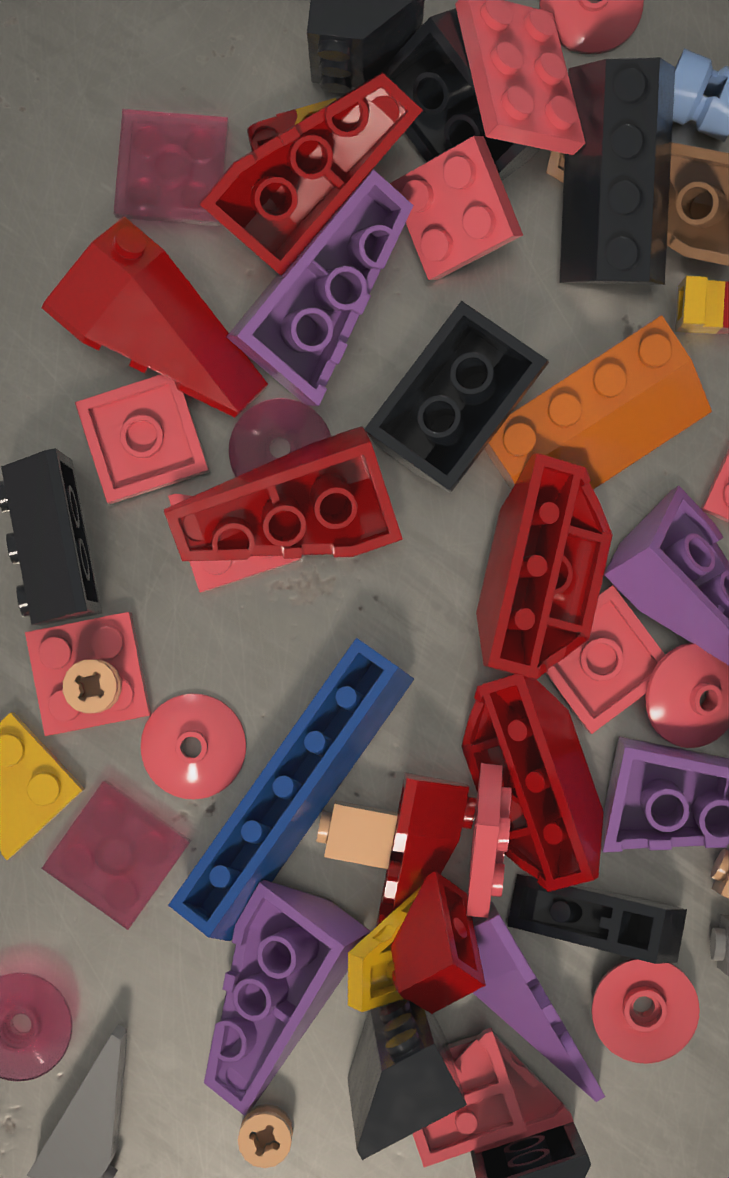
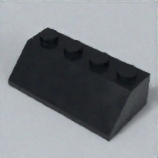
[559,57,675,285]
[347,999,467,1160]

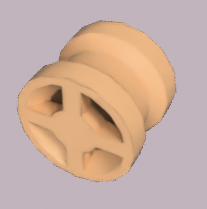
[63,660,122,713]
[238,1104,293,1168]

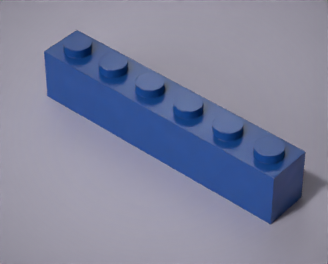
[168,638,414,941]

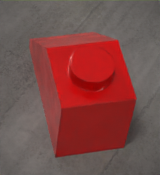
[391,871,486,1014]

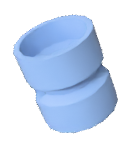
[673,48,729,142]

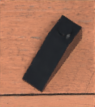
[507,874,687,964]

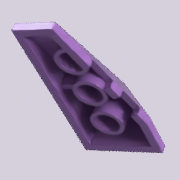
[204,880,371,1116]
[472,902,606,1102]

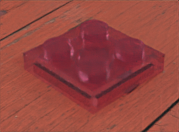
[114,109,229,226]
[41,780,191,930]

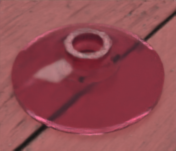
[229,398,331,477]
[0,972,73,1081]

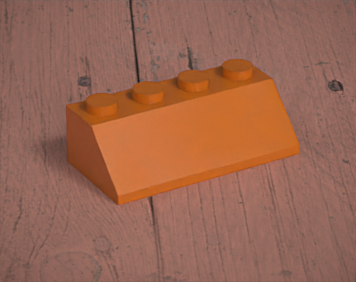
[484,315,712,490]

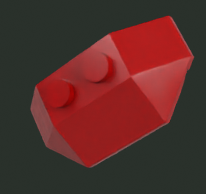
[476,453,613,679]
[461,674,604,892]

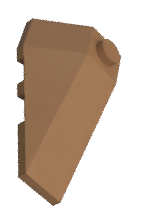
[546,142,729,266]

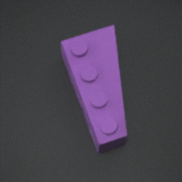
[226,169,414,406]
[601,736,729,853]

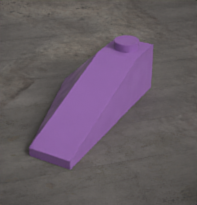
[604,486,729,665]

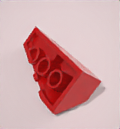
[199,73,423,276]
[41,216,268,418]
[164,426,403,561]
[376,772,477,927]

